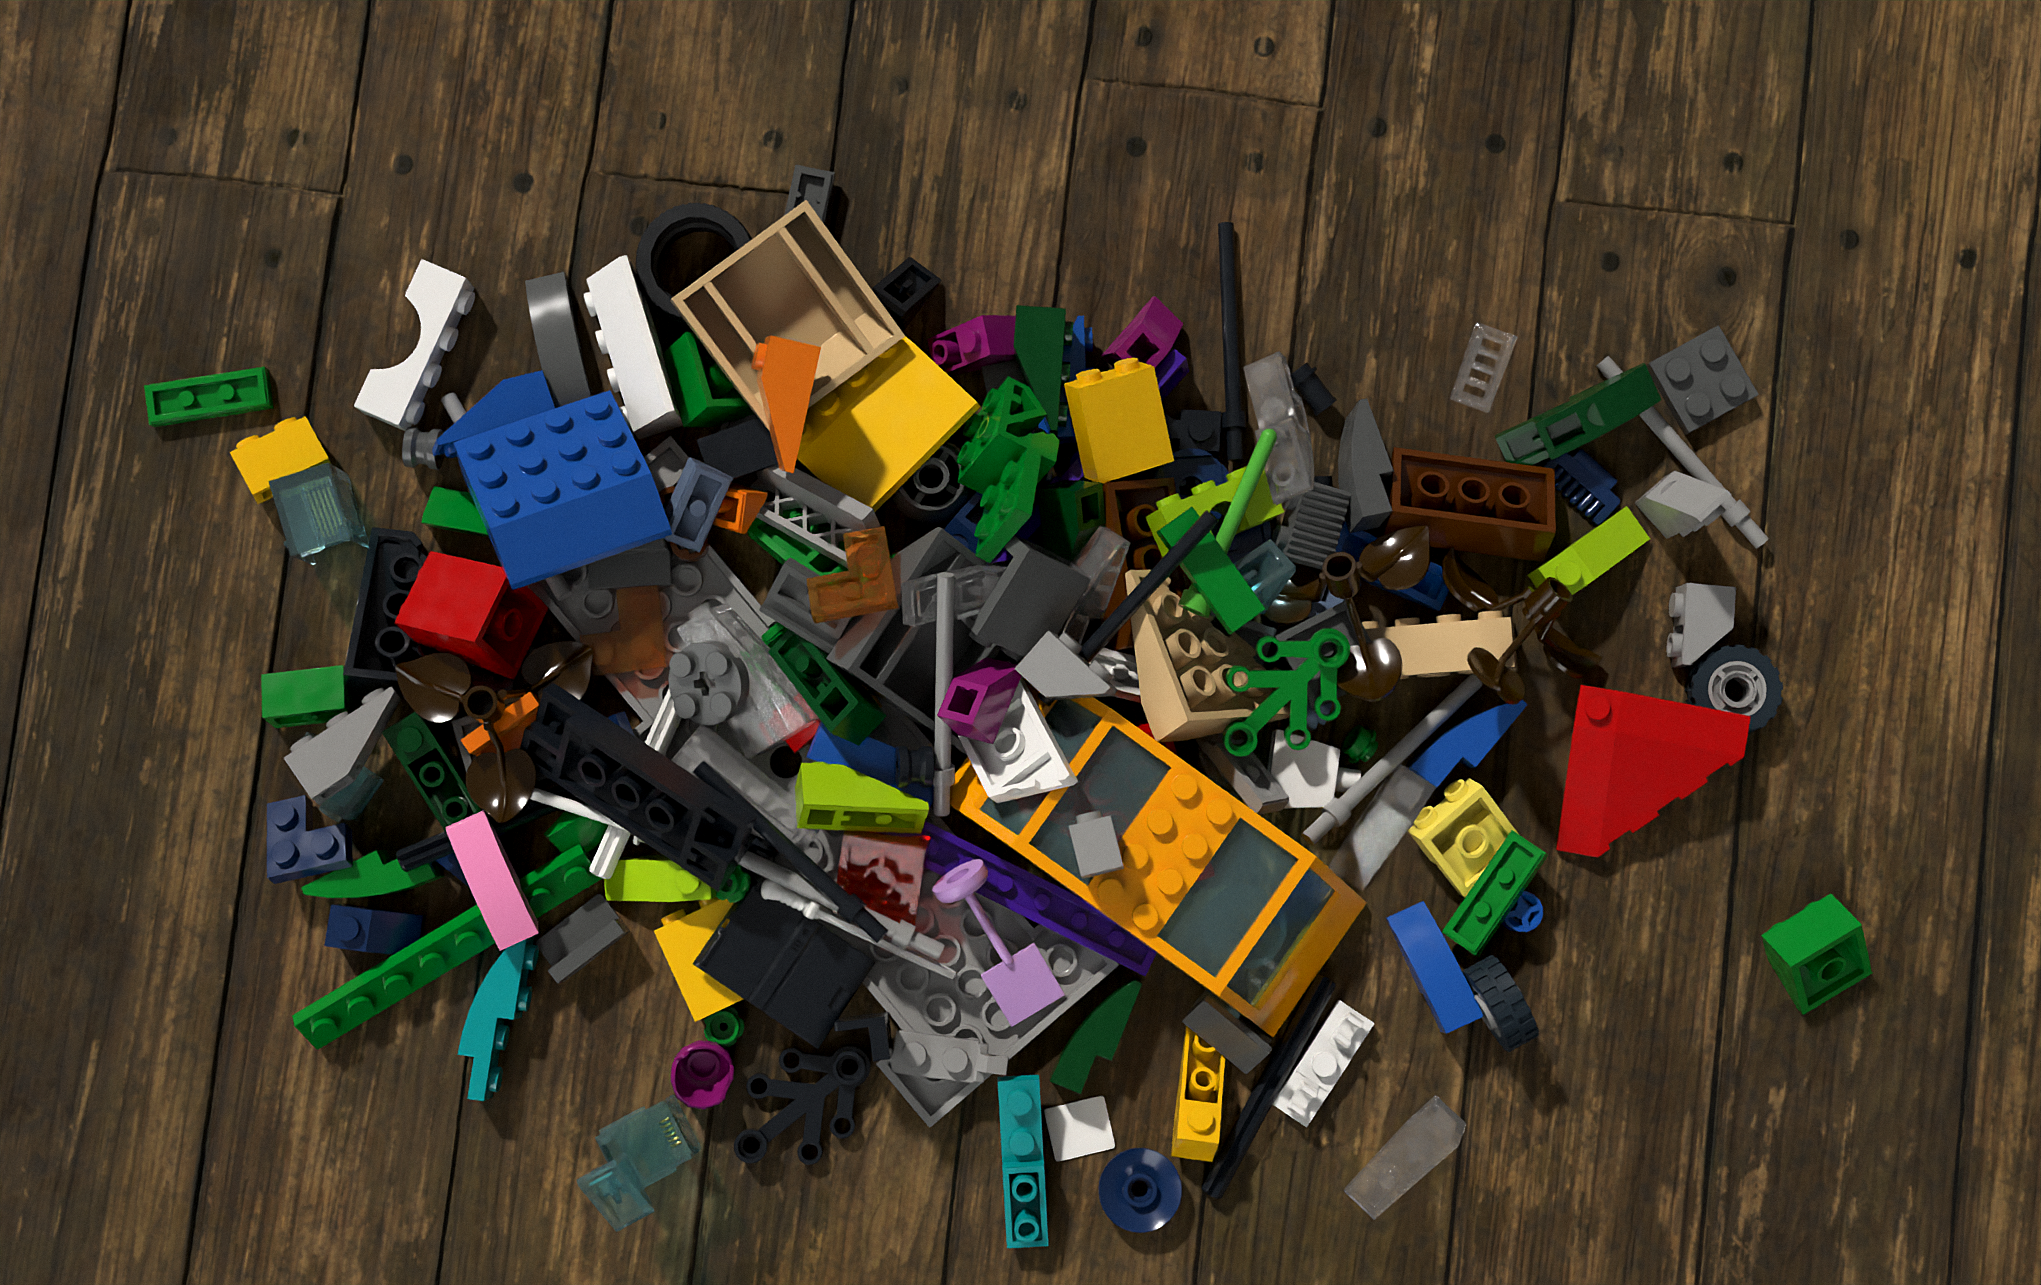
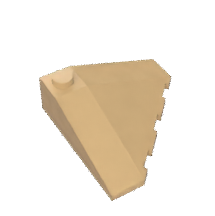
[1125,570,1290,743]

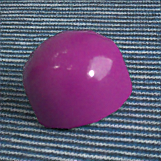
[670,1040,734,1110]

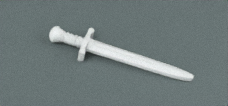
[761,879,956,979]

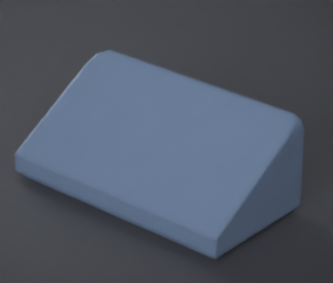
[662,457,733,553]

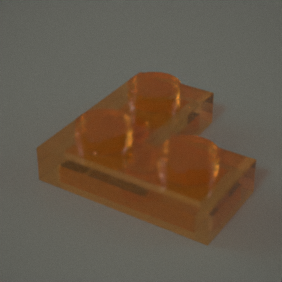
[806,526,899,624]
[579,585,668,677]

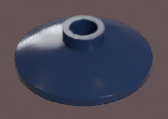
[1098,1148,1182,1233]

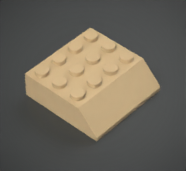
[670,200,905,431]

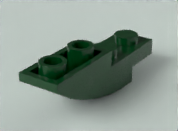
[1495,363,1662,465]

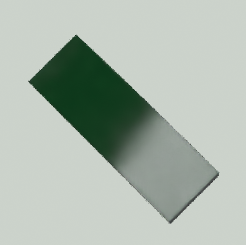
[1049,978,1142,1094]

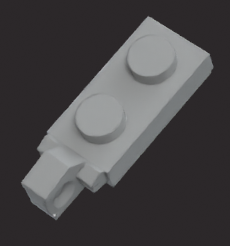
[1195,732,1290,815]
[891,1030,1009,1083]

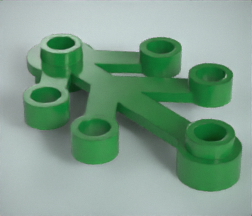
[1222,628,1350,757]

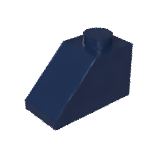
[324,904,425,954]

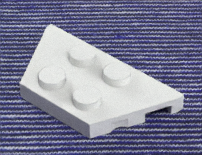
[958,660,1078,803]

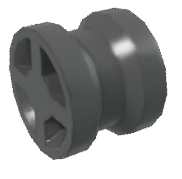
[402,427,444,470]

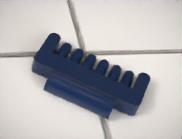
[1543,448,1620,526]

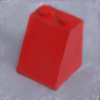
[394,551,548,679]

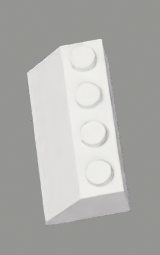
[584,255,683,439]

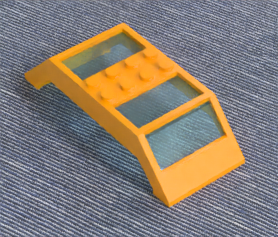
[950,678,1367,1037]

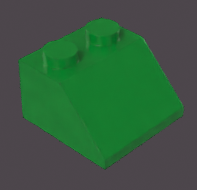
[662,332,755,428]
[1761,894,1872,1015]

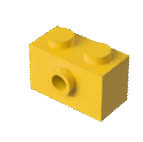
[230,416,332,504]

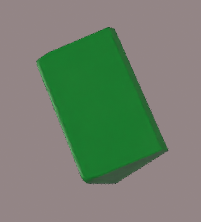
[421,486,489,538]

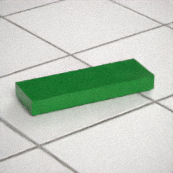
[144,367,274,427]
[1156,507,1265,635]
[1442,830,1548,957]

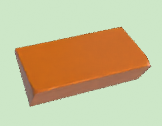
[713,482,768,534]

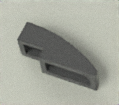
[1338,398,1394,533]

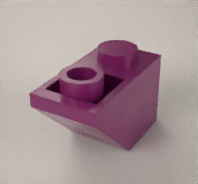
[1101,296,1183,368]
[927,315,1016,376]
[937,657,1022,744]

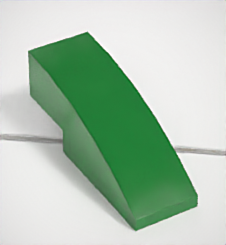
[301,850,444,898]

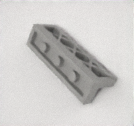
[750,464,885,570]

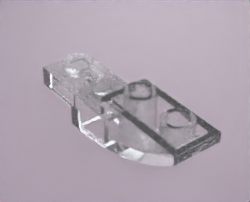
[1243,351,1314,505]

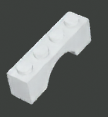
[354,259,475,431]

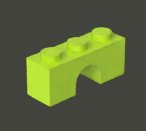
[1145,466,1284,557]

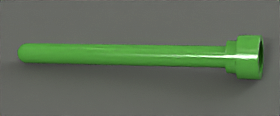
[1178,428,1277,618]

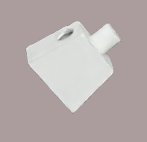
[1267,730,1361,809]

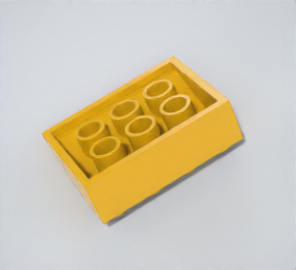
[796,336,981,512]

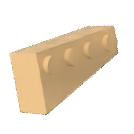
[1362,611,1518,679]

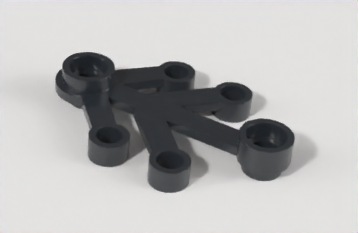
[734,1046,871,1165]

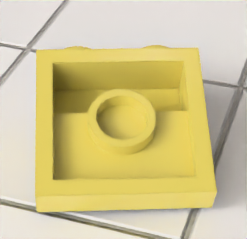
[1407,778,1518,898]

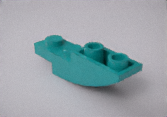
[457,935,539,1101]
[997,1074,1049,1248]

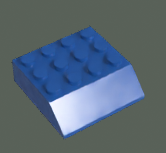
[453,390,672,590]

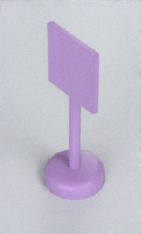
[932,859,1065,1027]

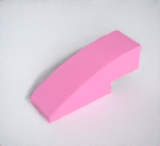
[446,810,539,951]

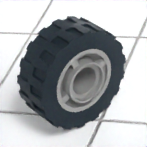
[1685,645,1783,733]
[1462,955,1539,1052]

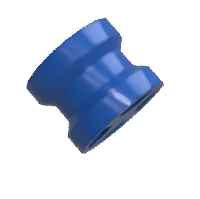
[1501,891,1543,932]

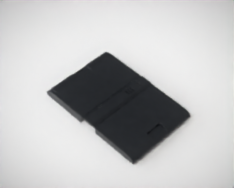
[692,878,876,1049]

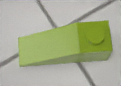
[1528,506,1650,595]
[795,762,929,834]
[604,854,716,902]

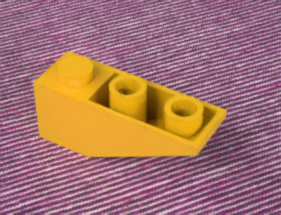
[1171,1026,1225,1162]

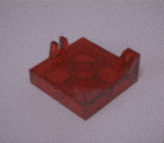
[832,830,931,926]

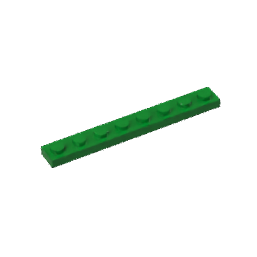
[292,843,603,1050]

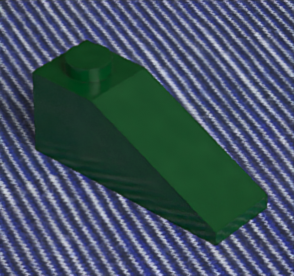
[768,629,887,746]

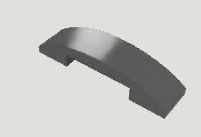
[525,272,593,408]

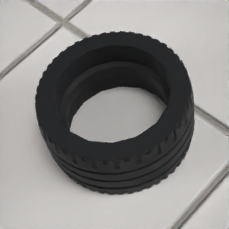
[636,203,752,330]

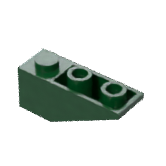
[1014,305,1073,437]
[1038,480,1106,600]
[382,711,483,831]

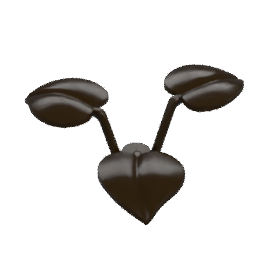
[1245,526,1430,702]
[1442,547,1603,705]
[396,641,594,823]

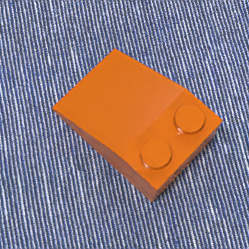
[751,335,821,473]

